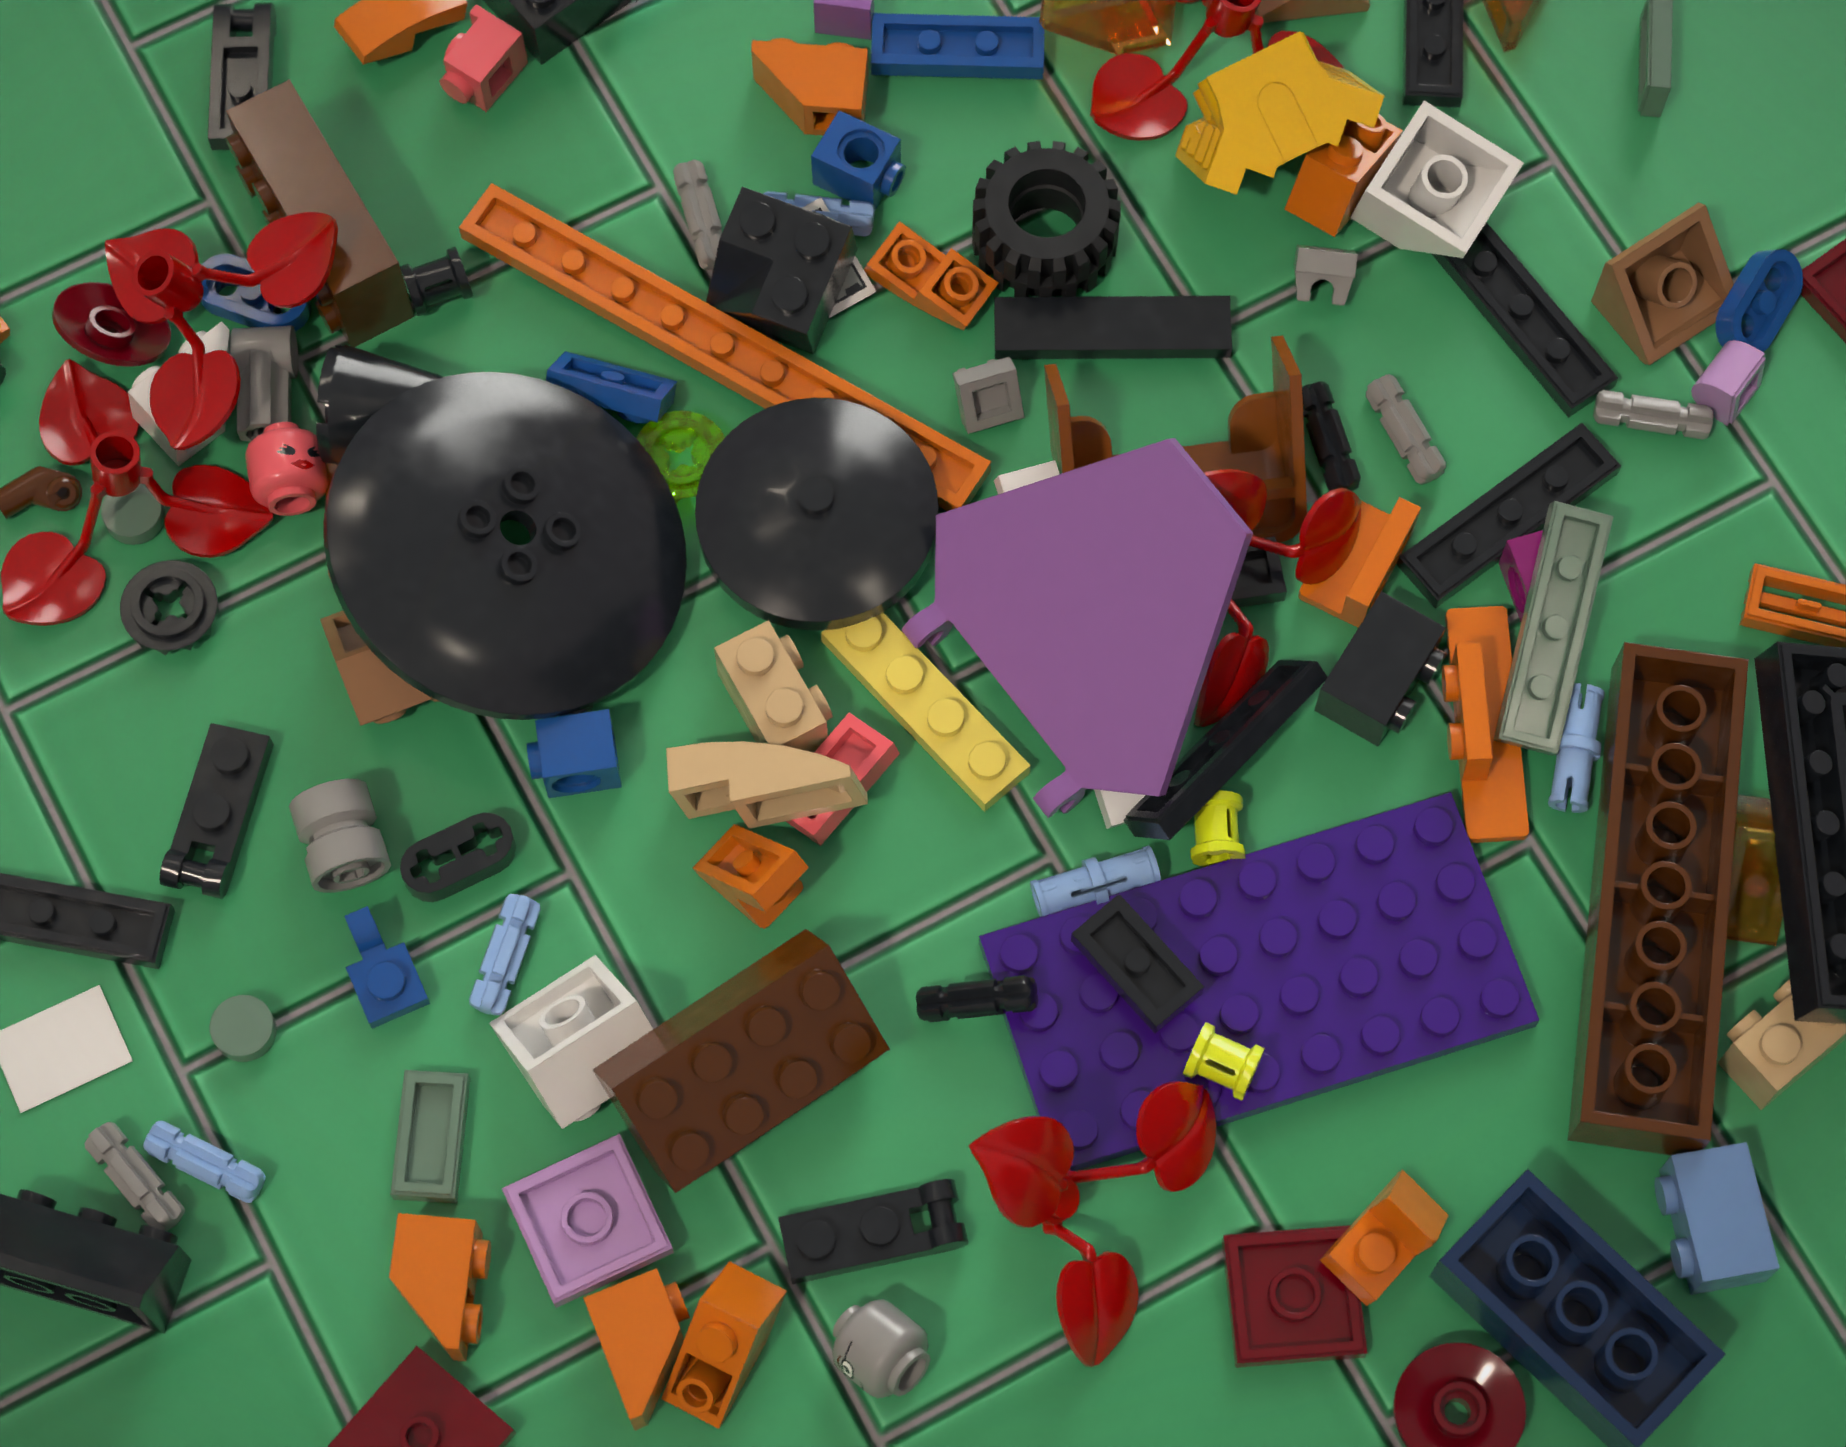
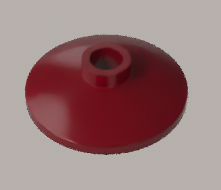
[52,282,171,367]
[1393,1342,1526,1447]

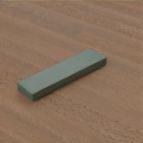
[1494,501,1614,756]

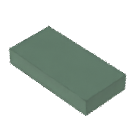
[1638,0,1673,117]
[390,1070,470,1203]

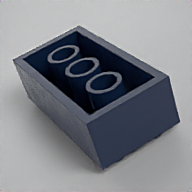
[1429,1169,1726,1447]

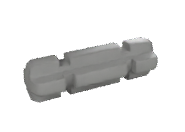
[673,160,722,270]
[1366,374,1446,485]
[1593,390,1713,439]
[84,1122,185,1231]

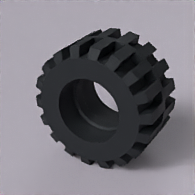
[972,141,1121,297]

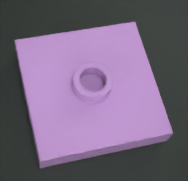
[502,1134,674,1308]

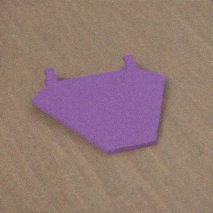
[902,438,1253,818]

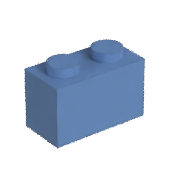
[1654,1142,1779,1295]

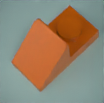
[692,824,809,929]
[1320,1170,1449,1306]

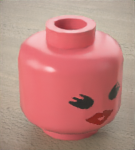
[245,422,329,516]

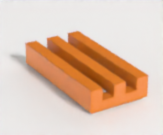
[1739,563,1846,648]

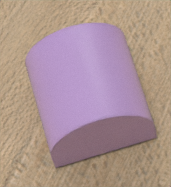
[1691,340,1766,426]

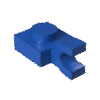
[344,906,430,1029]

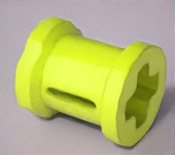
[1190,791,1246,867]
[1183,1022,1265,1101]

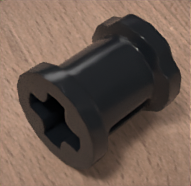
[400,247,473,316]

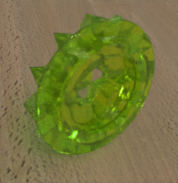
[636,411,725,504]

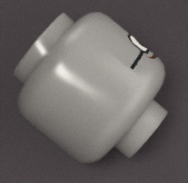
[832,1299,930,1398]

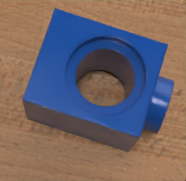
[811,110,906,210]
[527,709,622,798]

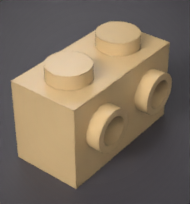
[714,620,833,752]
[1718,979,1846,1110]

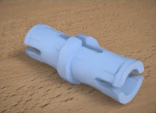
[1548,683,1605,813]
[1030,845,1161,917]

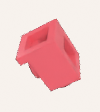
[439,4,528,112]

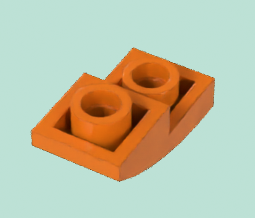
[334,0,468,65]
[864,221,999,330]

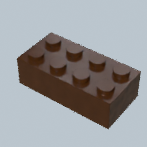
[225,79,414,347]
[593,929,890,1193]

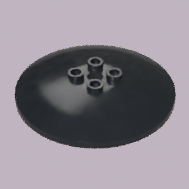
[323,372,687,720]

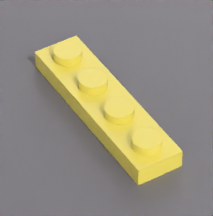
[821,612,1031,812]

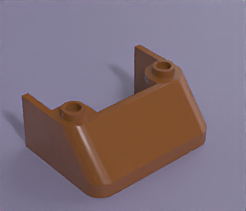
[1044,335,1307,543]

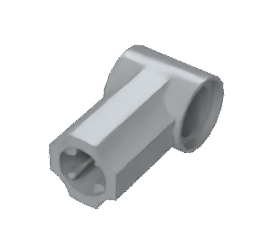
[230,325,299,442]

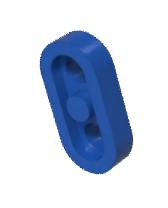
[1715,249,1803,352]
[201,254,311,332]

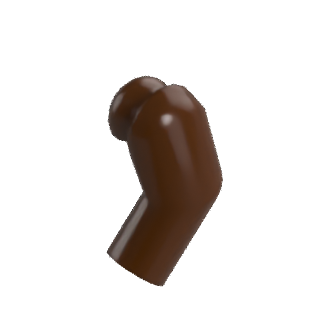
[0,466,82,519]

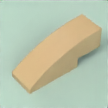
[666,741,868,829]

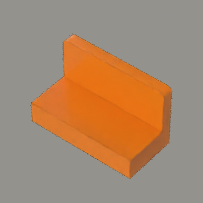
[1298,497,1421,628]

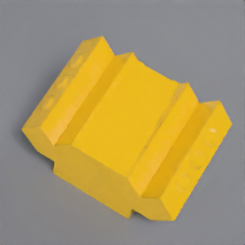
[1175,31,1385,195]

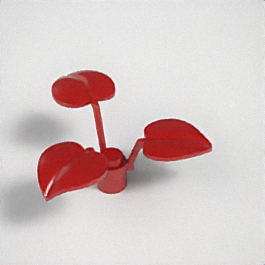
[1090,0,1345,141]
[105,212,338,450]
[1,359,274,626]
[1193,469,1362,727]
[969,1081,1216,1367]

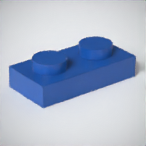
[546,351,677,423]

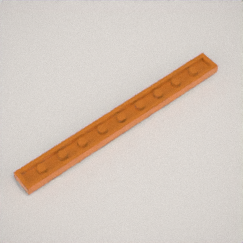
[459,183,991,511]

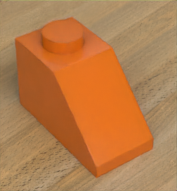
[583,1268,690,1431]

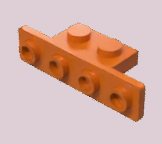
[1442,606,1529,843]

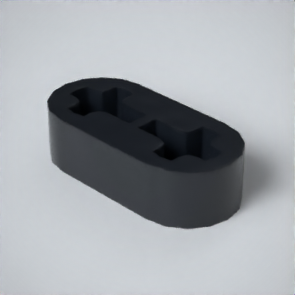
[400,812,516,902]

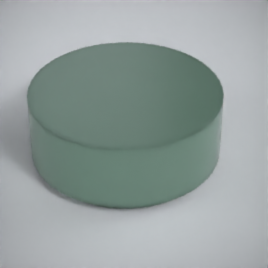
[101,484,165,545]
[210,995,277,1062]

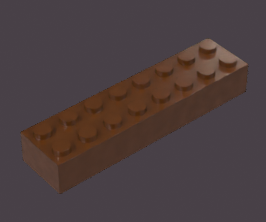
[1568,642,1749,1155]

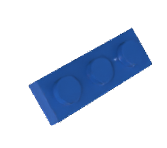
[871,13,1045,79]

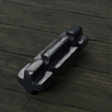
[1302,381,1361,491]
[916,975,1038,1022]

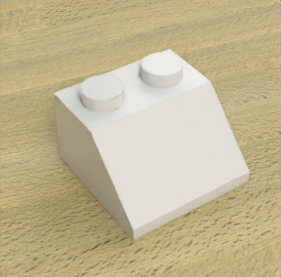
[1350,101,1524,258]
[489,955,653,1129]

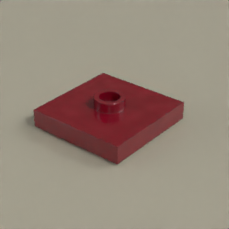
[328,1346,516,1447]

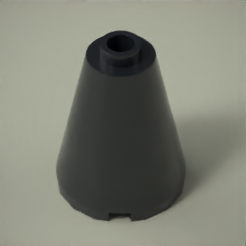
[316,345,445,465]

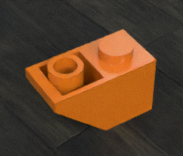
[751,38,869,136]
[1284,114,1403,237]
[389,1213,491,1362]
[661,1261,787,1429]

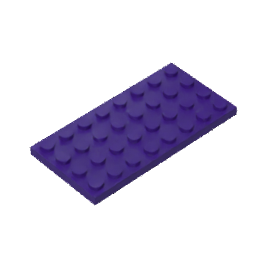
[979,792,1539,1171]

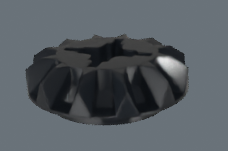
[120,560,220,656]

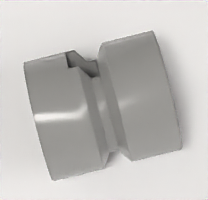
[289,779,391,893]

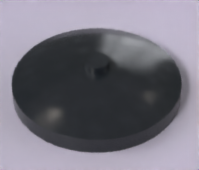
[695,398,939,631]

